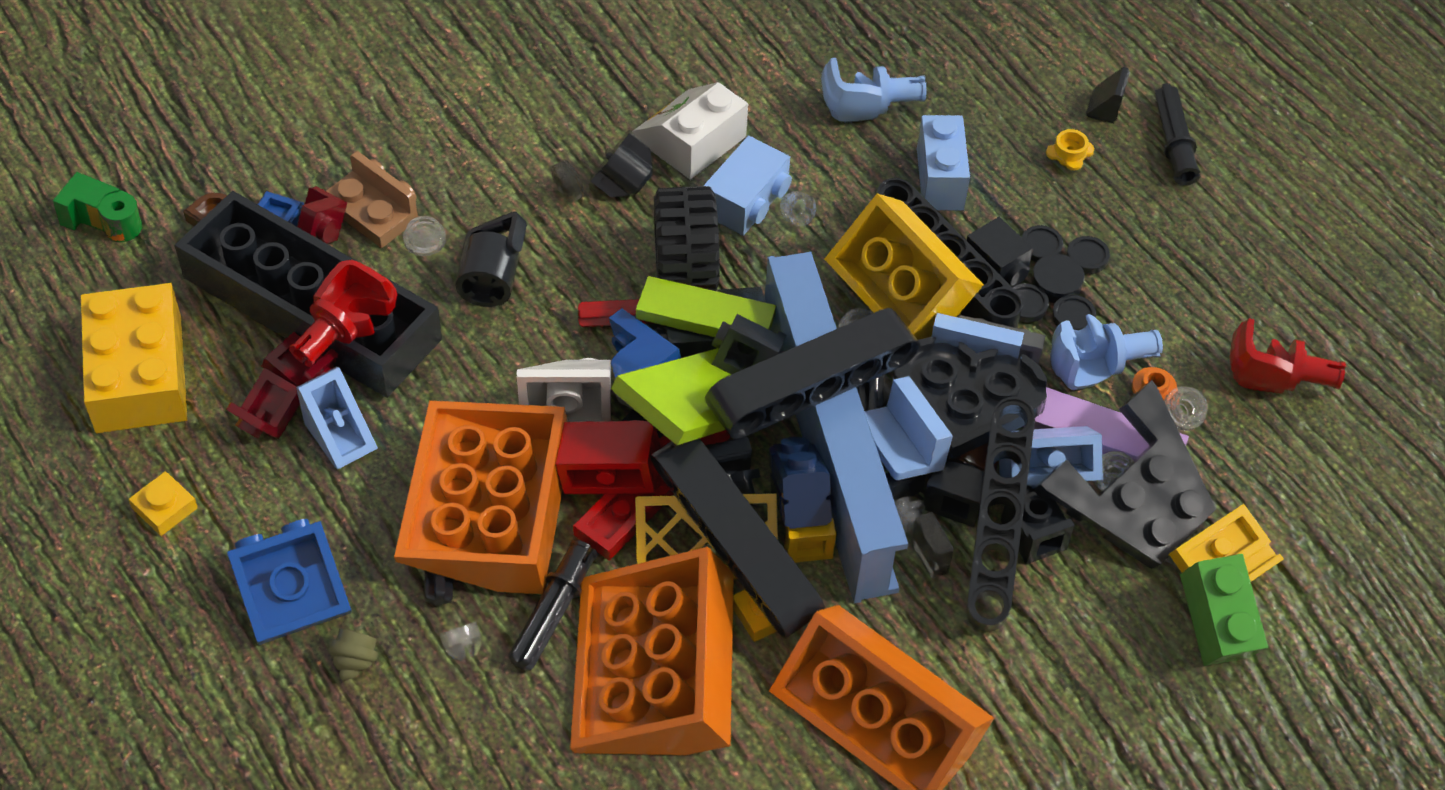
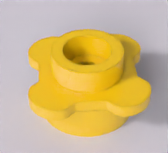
[1046,129,1094,170]

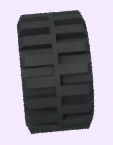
[654,186,720,291]

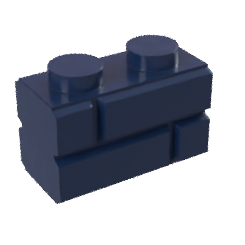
[769,437,832,529]

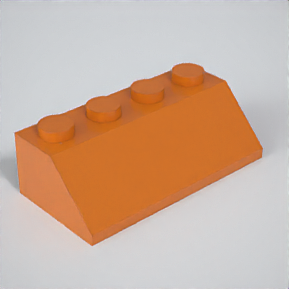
[769,605,994,790]

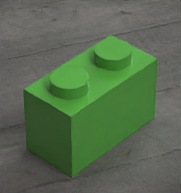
[1180,554,1268,666]

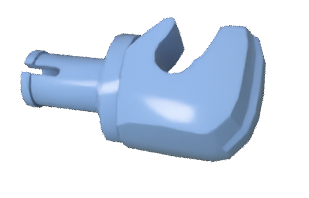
[821,58,927,122]
[1050,314,1163,390]

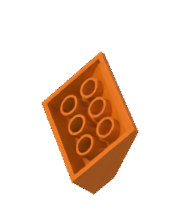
[394,401,568,594]
[570,547,734,755]

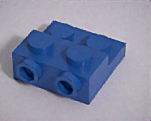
[227,519,351,645]

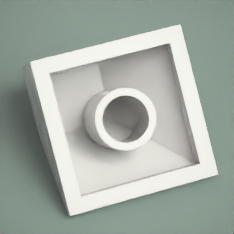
[517,358,611,422]

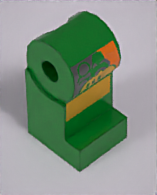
[53,172,142,242]

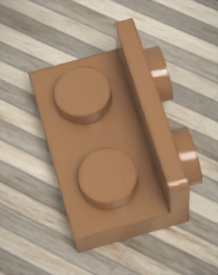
[326,151,418,248]

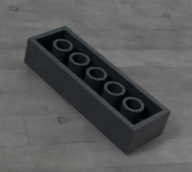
[174,191,442,398]

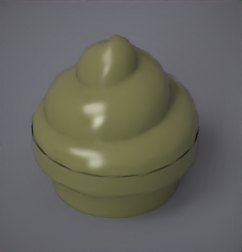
[328,629,378,681]

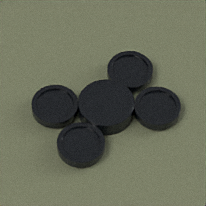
[1012,225,1110,330]

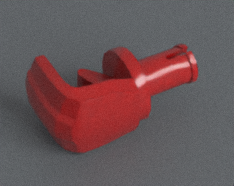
[289,260,397,367]
[1230,318,1346,393]

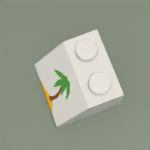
[632,82,748,180]

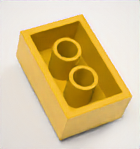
[824,193,984,340]
[81,283,188,433]

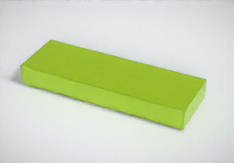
[636,276,776,337]

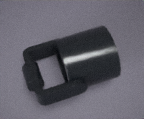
[455,211,527,307]

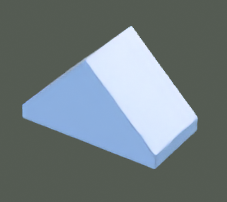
[296,367,378,469]

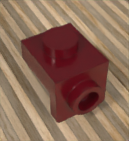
[297,186,347,244]
[261,332,339,387]
[226,368,300,439]

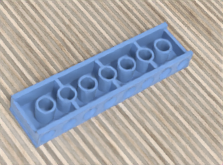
[765,252,908,603]

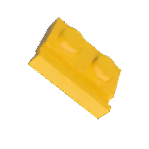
[1169,504,1284,582]

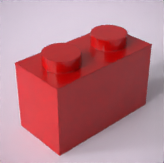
[555,420,661,494]

